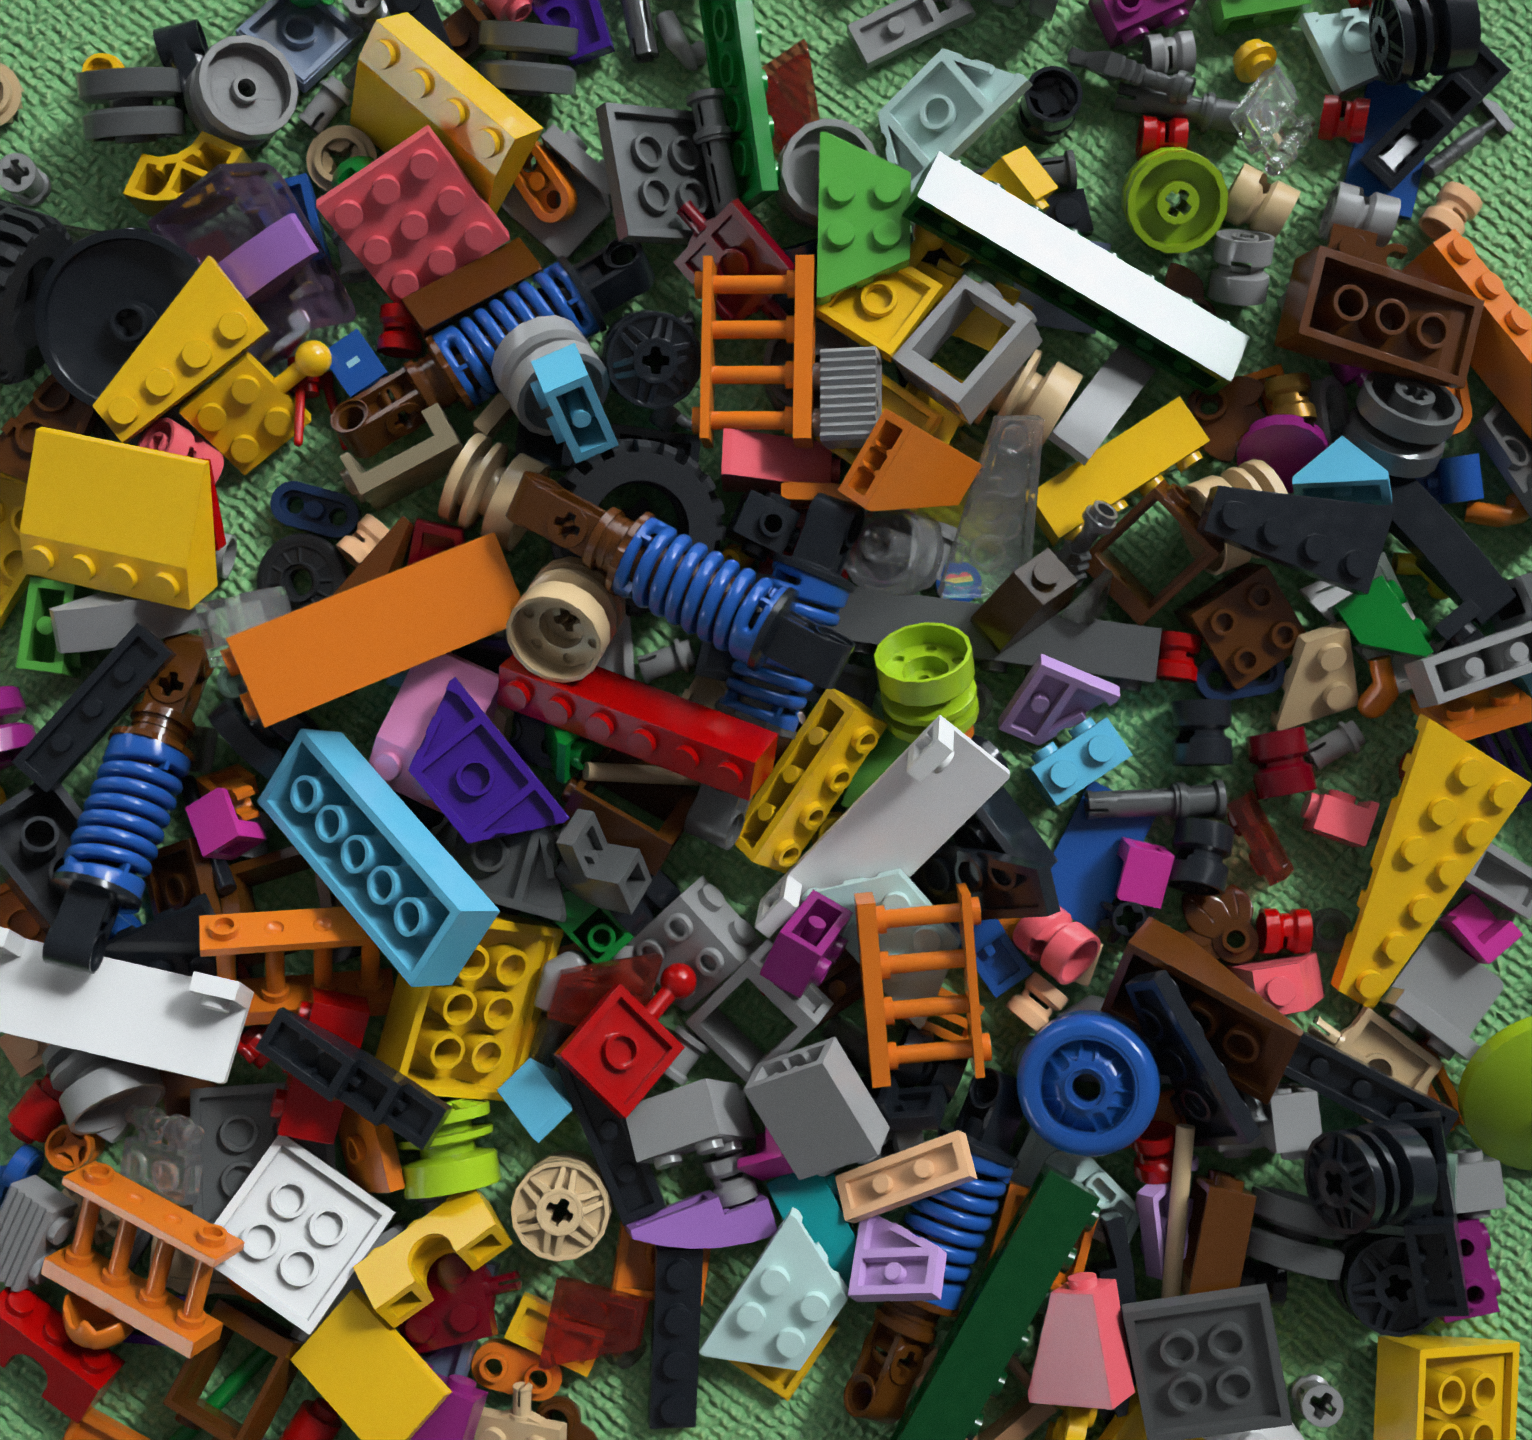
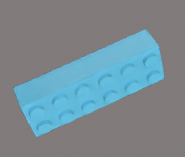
[257,728,500,987]

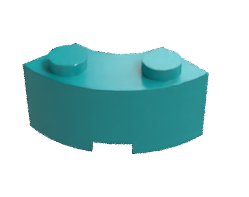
[766,1172,858,1288]

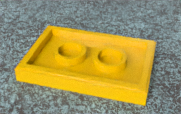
[290,1288,452,1440]

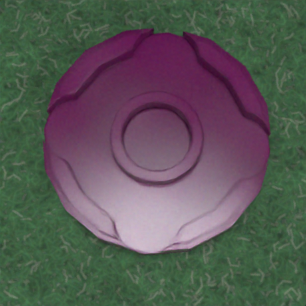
[1237,414,1329,493]

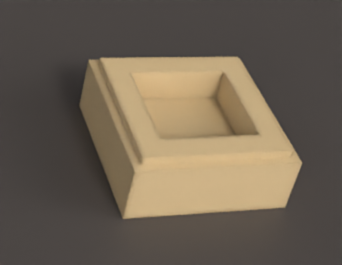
[473,393,514,440]

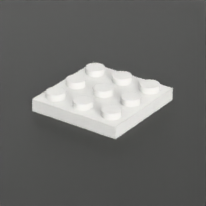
[214,1135,397,1335]

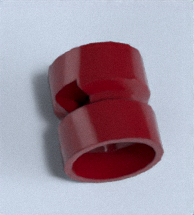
[1245,726,1317,800]

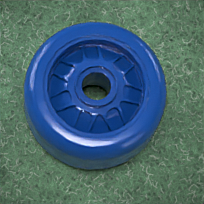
[1016,1010,1161,1157]

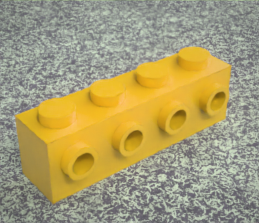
[1024,396,1210,547]
[735,689,888,874]

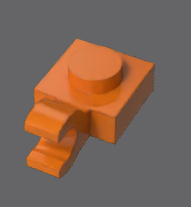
[195,764,260,821]

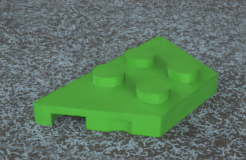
[816,132,911,305]

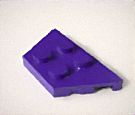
[408,677,570,844]

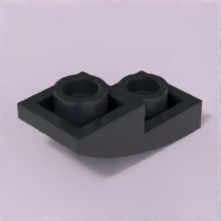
[1430,598,1485,655]

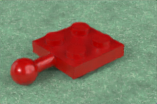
[554,963,697,1119]

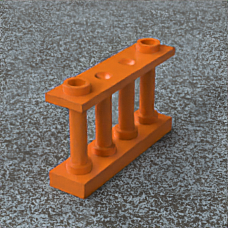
[692,255,817,448]
[854,883,992,1088]
[199,907,394,1026]
[41,1161,245,1359]

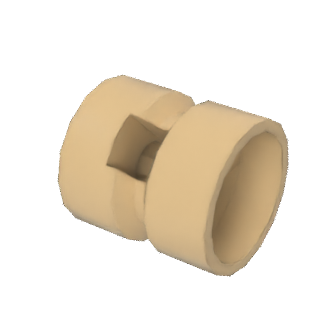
[1224,163,1301,239]

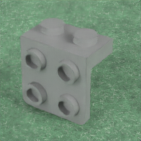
[502,124,613,260]
[628,875,763,1011]
[1379,932,1503,1061]

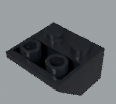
[953,787,1058,869]

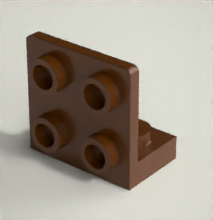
[1173,563,1306,689]

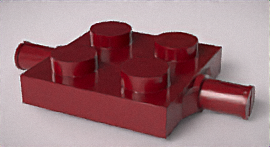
[673,199,795,321]
[398,1253,522,1354]

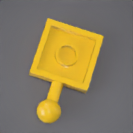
[815,224,946,363]
[179,340,332,476]

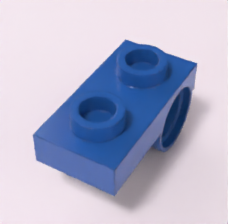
[1415,453,1484,504]
[950,919,1033,998]

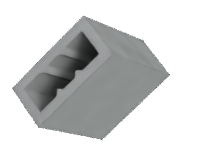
[743,1037,890,1180]

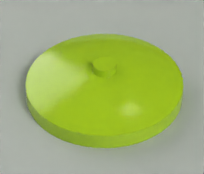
[1458,1016,1532,1170]

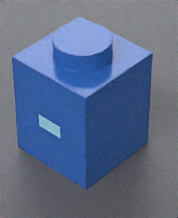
[329,329,390,398]

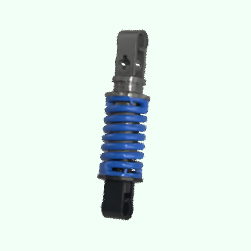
[684,492,865,850]

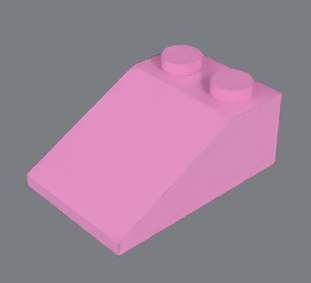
[369,652,499,814]

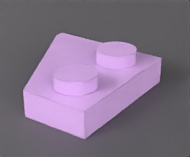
[998,654,1120,746]
[1135,1155,1199,1280]
[848,1215,947,1302]

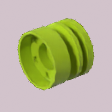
[874,622,979,743]
[396,1098,502,1199]

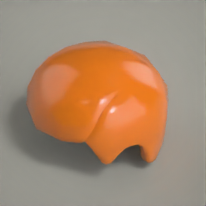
[62,1291,136,1350]

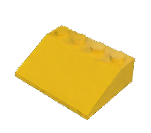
[349,12,544,214]
[19,426,218,610]
[375,912,564,1101]
[1373,1334,1520,1440]

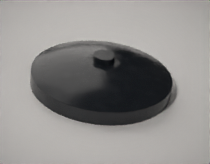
[34,229,206,409]

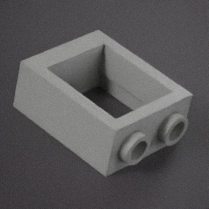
[892,274,1043,425]
[685,938,834,1083]

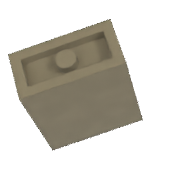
[339,403,464,511]

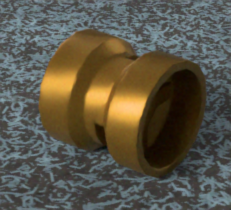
[1264,372,1317,424]

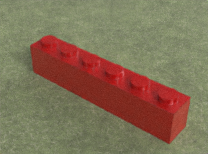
[497,654,779,801]

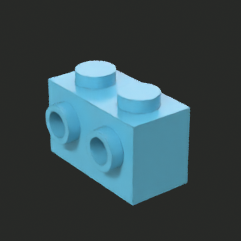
[530,343,619,463]
[1024,716,1133,808]

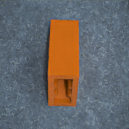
[838,408,982,511]

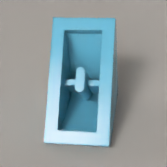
[1292,436,1392,505]
[497,1058,572,1143]

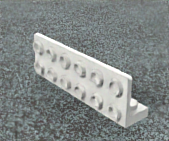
[754,715,1010,938]
[0,927,254,1084]

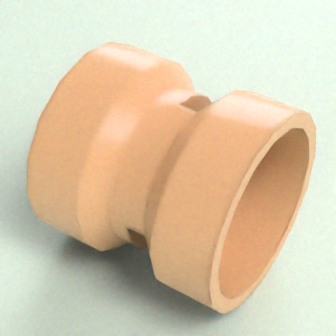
[1419,181,1483,241]
[335,513,389,568]
[1005,971,1069,1033]

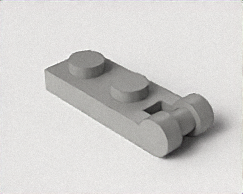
[847,0,976,70]

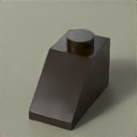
[970,548,1078,654]

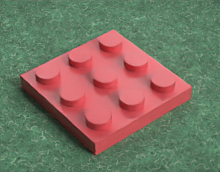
[316,125,510,303]

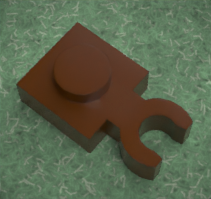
[1325,223,1408,272]

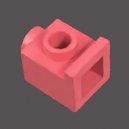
[1300,789,1380,847]

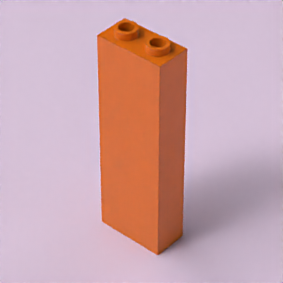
[220,532,521,728]

